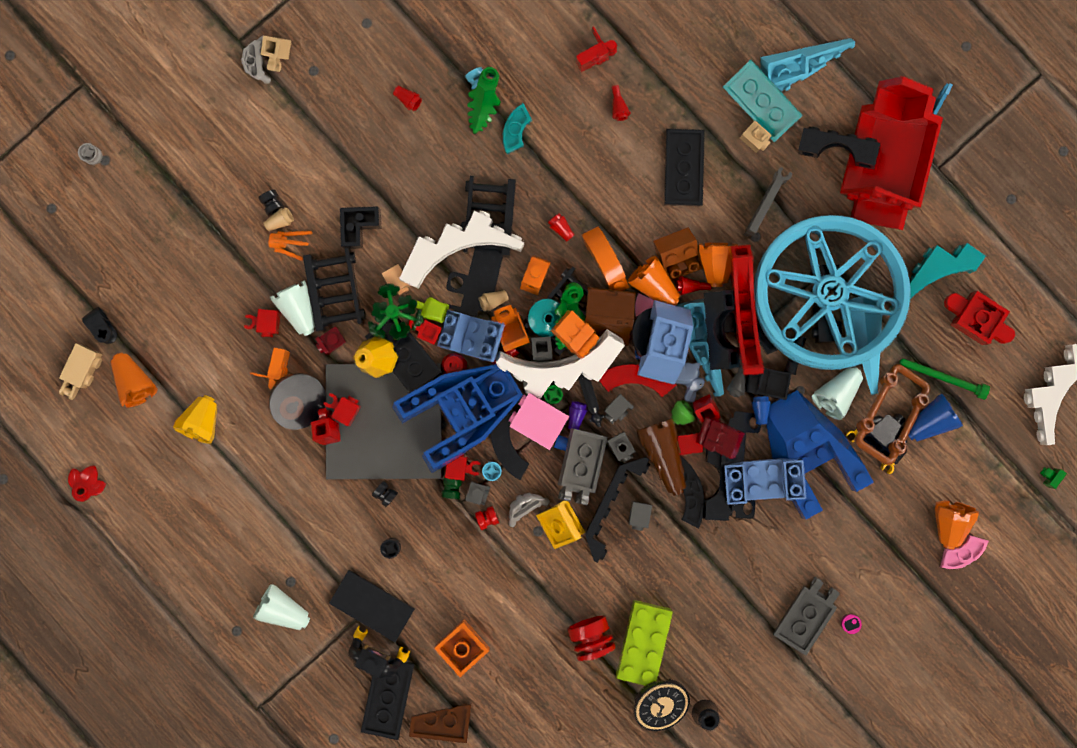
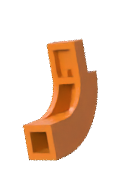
[581,226,630,292]

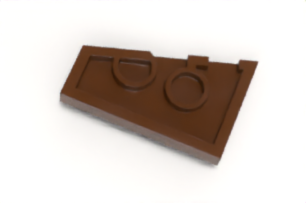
[409,703,472,743]

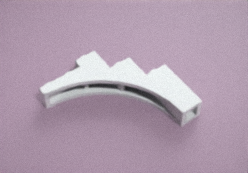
[399,210,524,289]
[496,329,625,398]
[1024,344,1077,445]

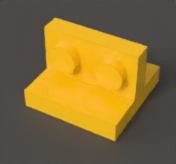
[536,500,585,549]

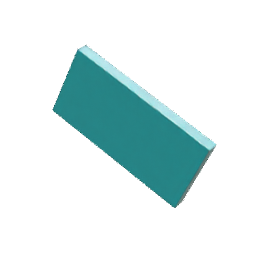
[723,60,803,142]

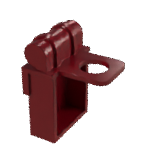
[696,417,745,459]

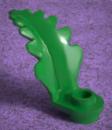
[467,67,501,134]
[555,283,586,350]

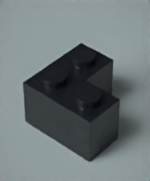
[340,206,382,249]

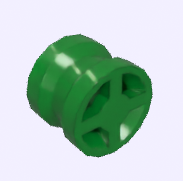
[544,385,563,404]

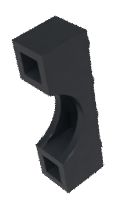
[798,127,880,170]
[810,264,842,343]
[703,290,741,370]
[703,449,732,521]

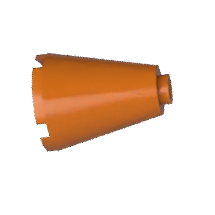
[628,255,680,306]
[110,353,157,408]

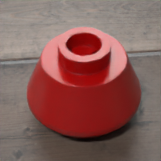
[441,353,467,374]

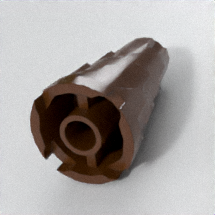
[636,418,686,496]

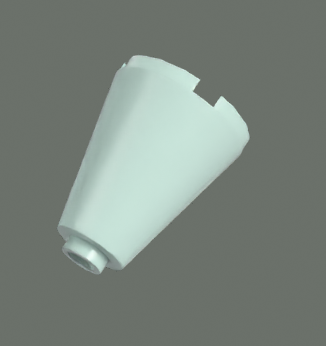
[270,280,315,336]
[812,367,863,420]
[253,584,310,630]

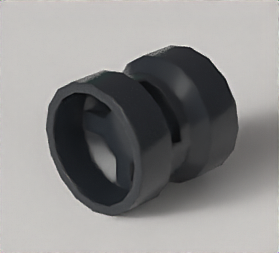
[259,189,284,215]
[372,481,398,507]
[380,538,401,559]

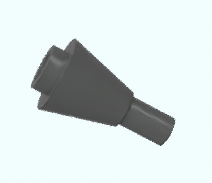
[726,364,746,398]

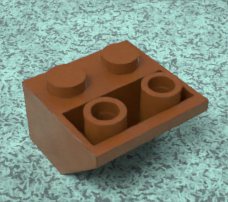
[653,227,703,281]

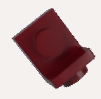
[315,326,347,355]

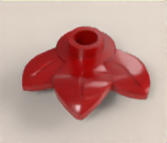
[68,466,106,502]

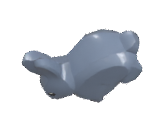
[675,363,705,402]

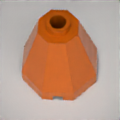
[698,242,738,287]
[935,500,979,549]

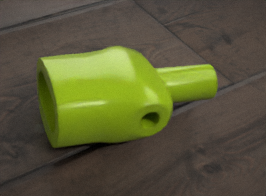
[416,297,449,323]

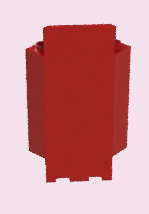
[840,76,943,230]

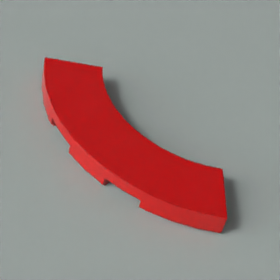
[599,364,677,397]

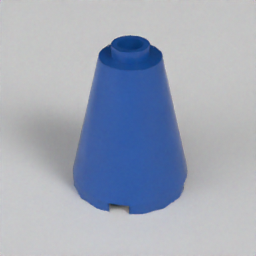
[908,394,963,442]

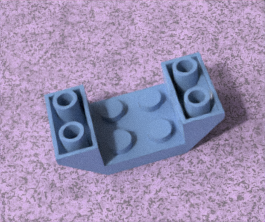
[637,300,693,385]
[437,310,505,362]
[724,458,806,505]

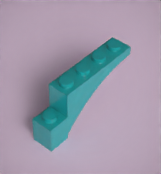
[889,243,986,311]

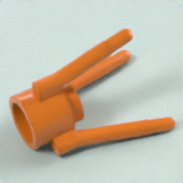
[268,231,312,261]

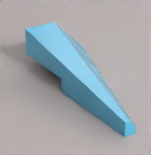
[760,38,855,91]
[848,293,883,395]
[676,299,724,396]

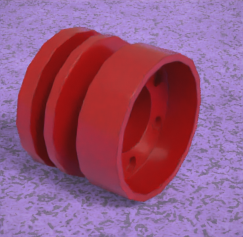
[567,615,616,661]

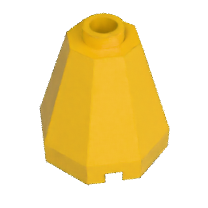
[354,336,398,378]
[173,395,217,444]

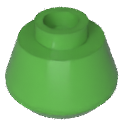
[671,400,696,425]

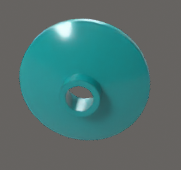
[528,299,560,337]

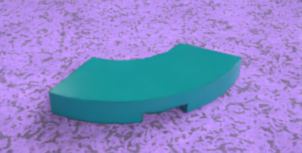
[503,103,532,155]

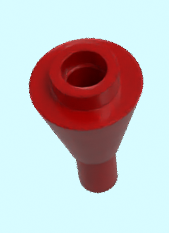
[611,85,631,121]
[675,276,712,295]

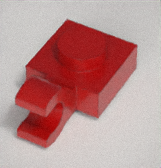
[408,320,442,345]

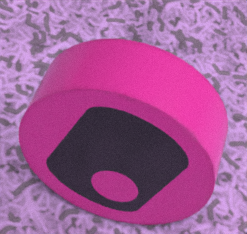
[841,614,862,634]

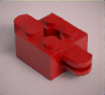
[944,291,1015,345]

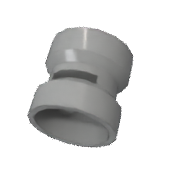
[78,143,103,165]

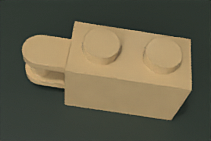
[59,343,102,400]

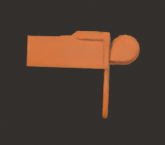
[491,305,530,352]
[551,310,600,359]
[250,347,290,390]

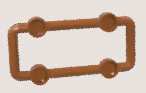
[855,364,930,465]

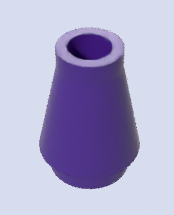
[568,401,587,430]

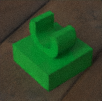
[1040,467,1067,489]

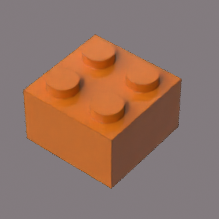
[434,619,490,677]

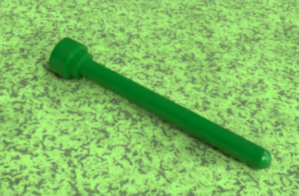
[899,358,990,400]

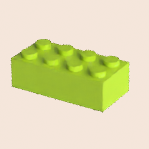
[616,600,673,686]

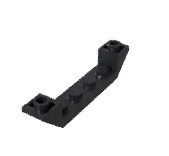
[585,457,650,563]

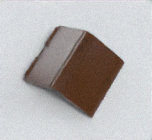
[585,287,636,346]

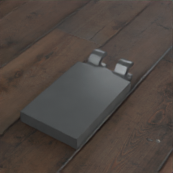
[743,167,792,238]
[558,428,608,505]
[772,577,840,655]

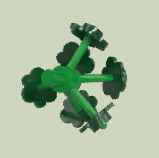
[368,284,423,340]

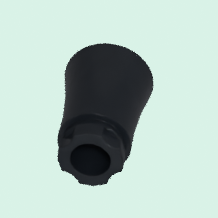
[692,700,720,731]

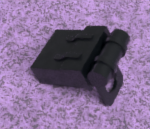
[745,368,792,400]

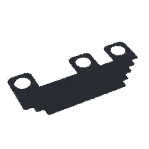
[443,221,503,323]
[719,411,761,519]

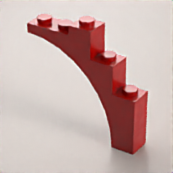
[731,245,764,375]

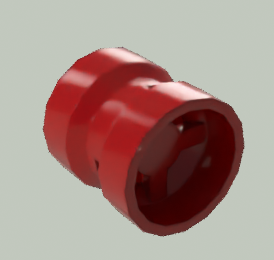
[475,506,499,530]

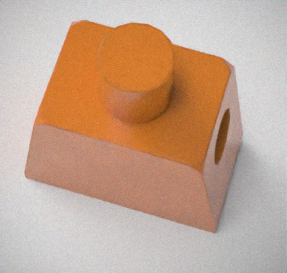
[520,255,551,296]

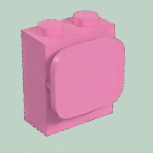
[509,393,569,450]

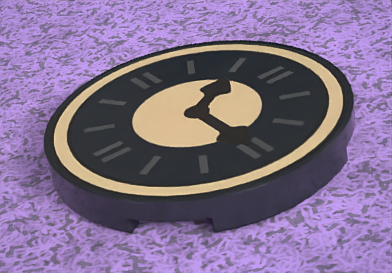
[633,679,690,731]

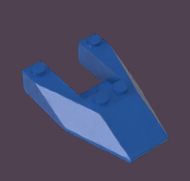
[392,364,523,473]
[766,390,874,520]

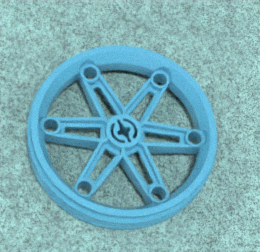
[754,215,910,370]

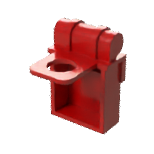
[576,26,617,73]

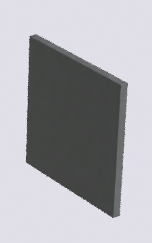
[326,363,442,479]

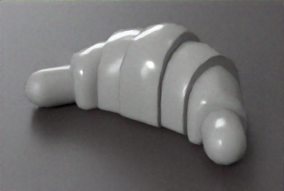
[241,36,271,84]
[509,492,550,527]

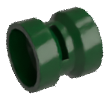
[441,477,462,499]

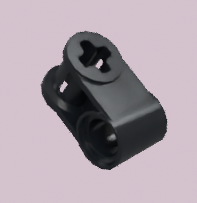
[82,307,117,344]

